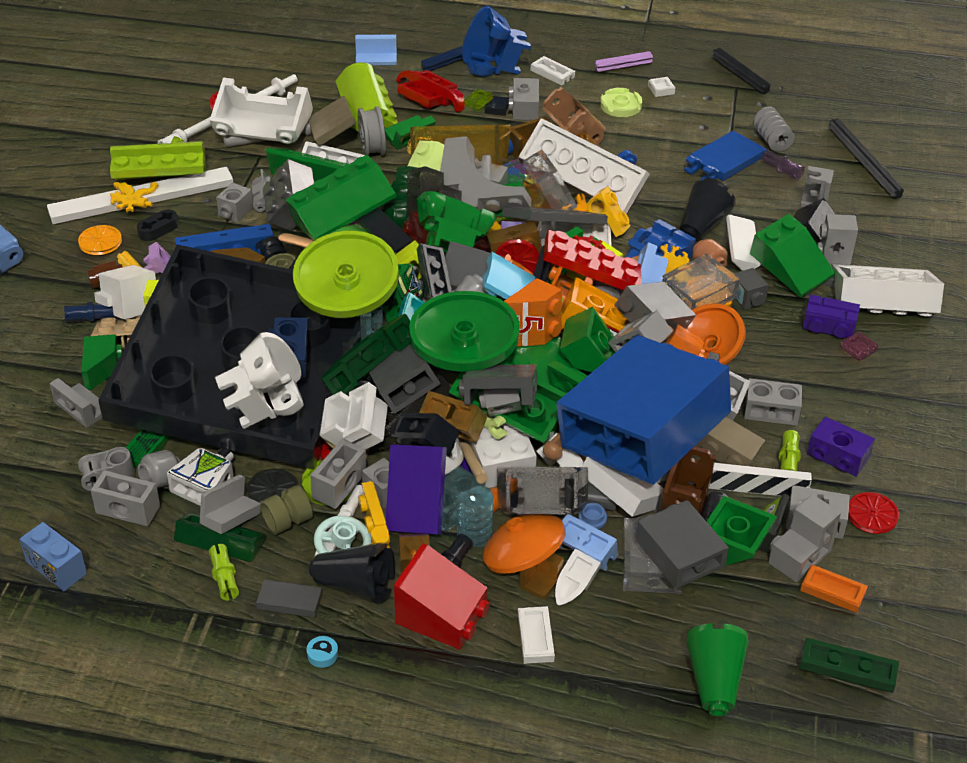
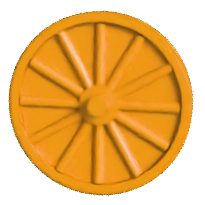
[78,225,122,255]

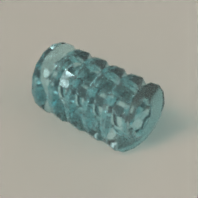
[456,486,494,547]

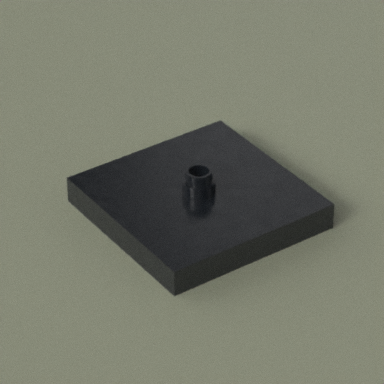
[98,244,370,469]

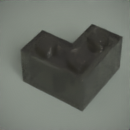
[407,166,462,220]

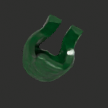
[381,166,422,235]

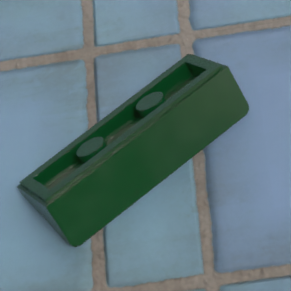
[174,513,267,562]

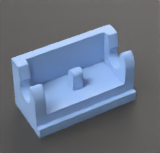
[560,513,618,571]

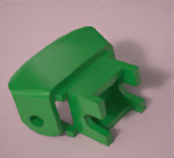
[416,191,496,254]

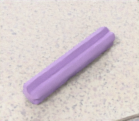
[595,51,653,72]

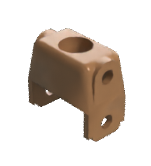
[542,87,606,144]

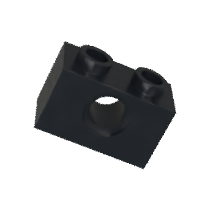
[390,412,459,456]

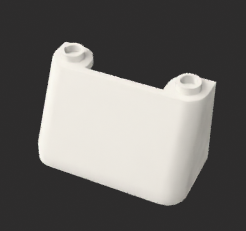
[210,78,313,144]

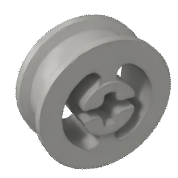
[357,106,386,156]

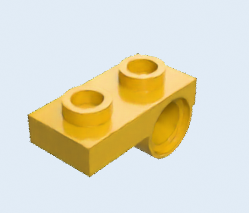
[587,186,630,237]

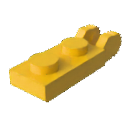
[358,481,390,548]

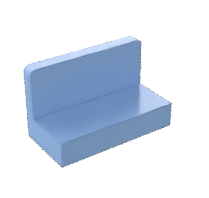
[355,35,397,65]
[637,243,668,284]

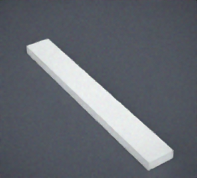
[47,167,233,224]

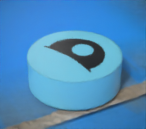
[307,636,338,668]

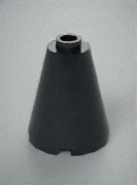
[679,178,736,241]
[309,542,395,603]

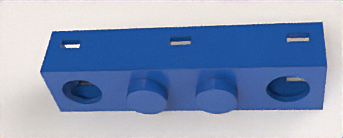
[175,224,273,254]

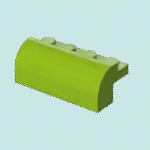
[336,62,398,131]
[110,141,206,180]

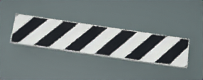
[656,463,812,497]

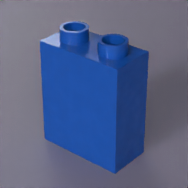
[556,335,731,485]

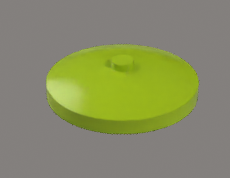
[293,231,399,318]

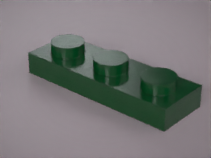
[799,637,899,693]

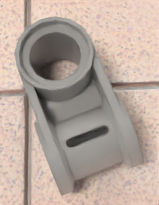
[78,447,135,491]

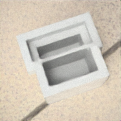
[94,265,156,319]
[320,382,388,449]

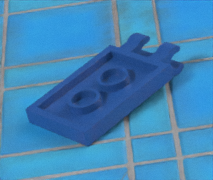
[684,131,767,181]

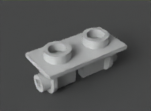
[252,169,272,212]

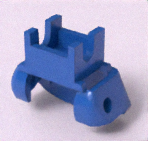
[462,5,531,77]

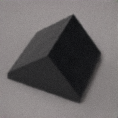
[794,198,836,244]

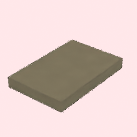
[309,96,356,146]

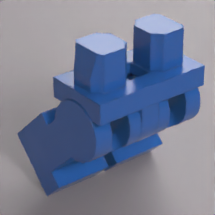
[625,219,696,260]

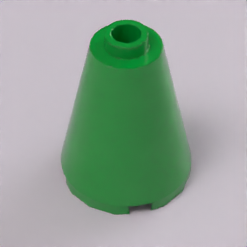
[686,623,749,717]

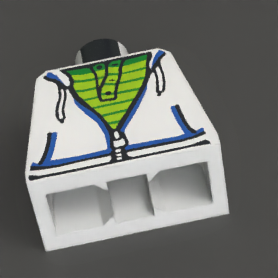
[167,448,234,506]

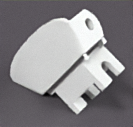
[215,332,304,429]

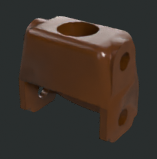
[661,446,716,515]

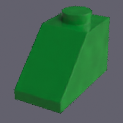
[81,334,123,390]

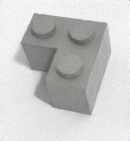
[769,494,841,582]

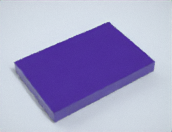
[385,445,447,534]

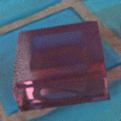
[841,331,878,361]

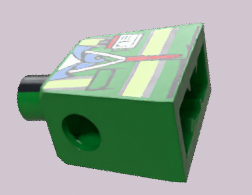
[381,263,422,322]

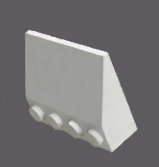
[832,264,944,316]

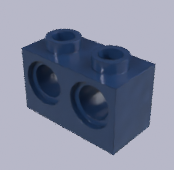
[269,317,308,377]

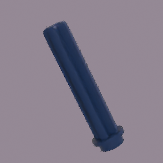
[421,46,463,71]

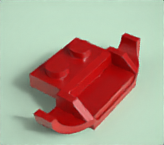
[396,70,465,112]

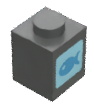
[730,268,769,310]

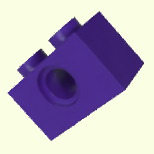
[807,417,875,477]

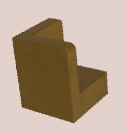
[519,553,564,600]

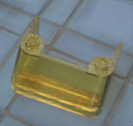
[410,124,511,166]

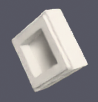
[648,77,675,97]

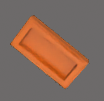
[800,564,868,613]

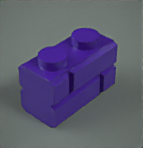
[803,294,860,339]

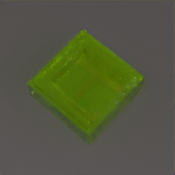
[464,88,493,110]

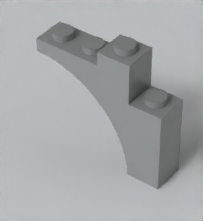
[438,136,532,211]

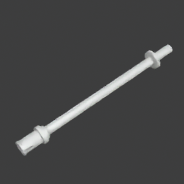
[158,74,298,144]

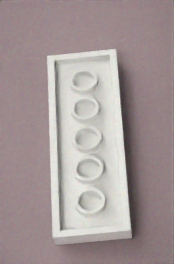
[519,118,650,214]

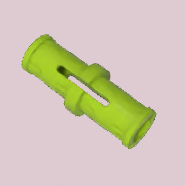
[779,430,801,471]
[209,544,239,601]

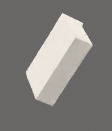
[579,457,664,516]

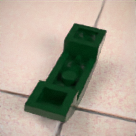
[321,314,411,395]

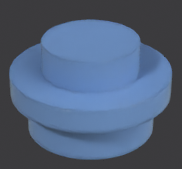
[578,503,607,529]

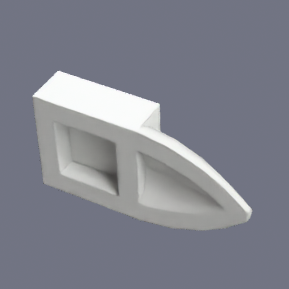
[555,549,601,606]

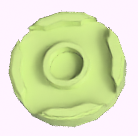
[600,88,642,117]

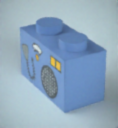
[19,522,87,591]

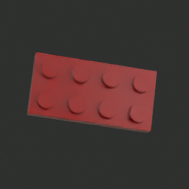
[544,230,642,290]

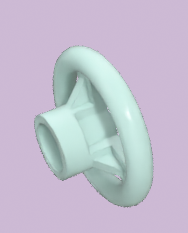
[314,516,372,554]

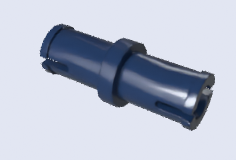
[64,302,117,322]

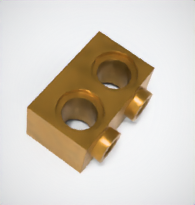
[419,391,487,443]

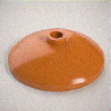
[687,303,746,365]
[482,513,566,573]

